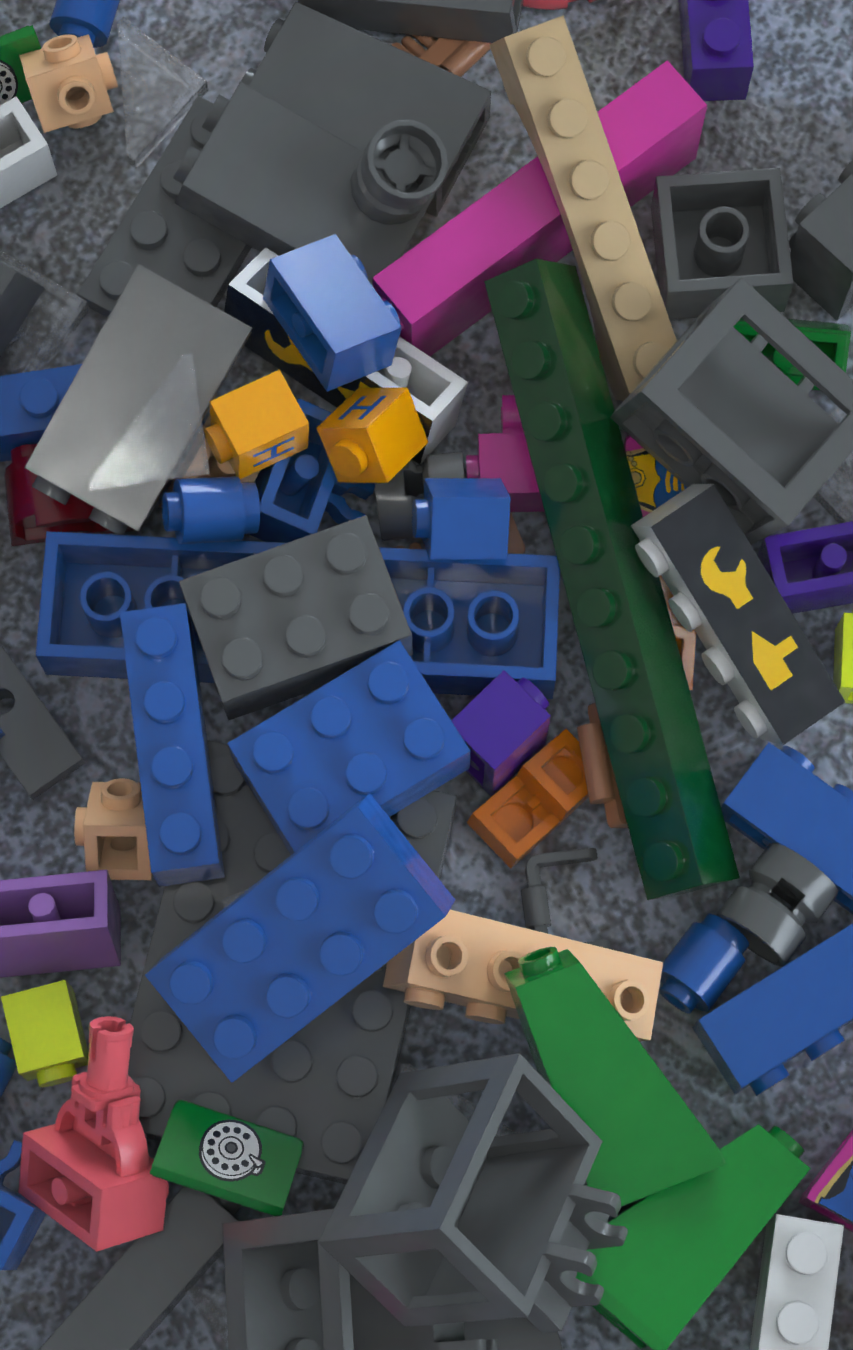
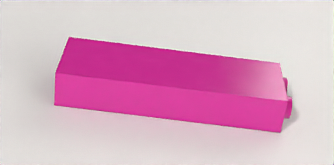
[372,60,707,356]

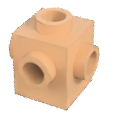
[19,34,118,133]
[74,778,153,881]

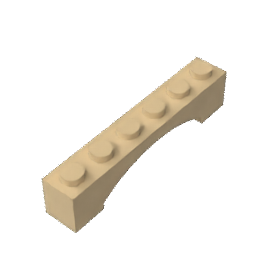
[489,15,677,401]

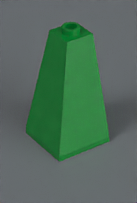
[504,947,726,1206]
[575,1124,811,1350]

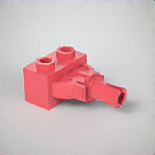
[18,1016,169,1252]

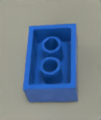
[227,640,470,855]

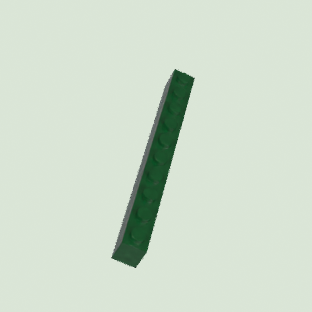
[484,259,740,900]

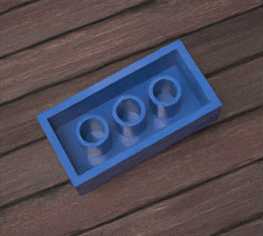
[145,793,455,1083]

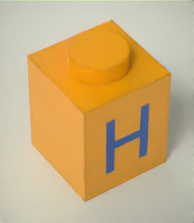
[204,369,309,479]
[317,387,428,483]

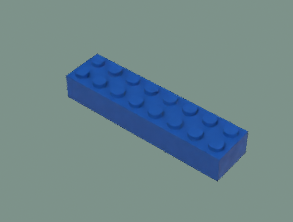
[36,531,560,699]

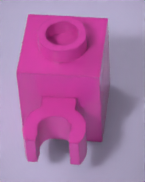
[466,395,545,512]

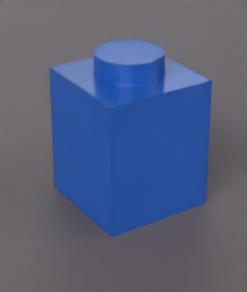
[412,478,511,560]

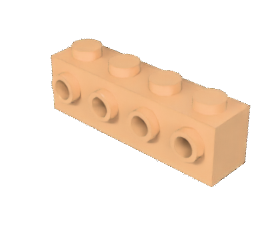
[383,910,663,1042]

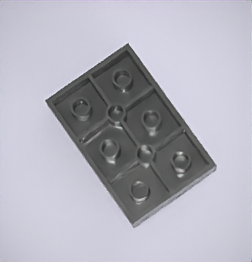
[128,740,457,1184]

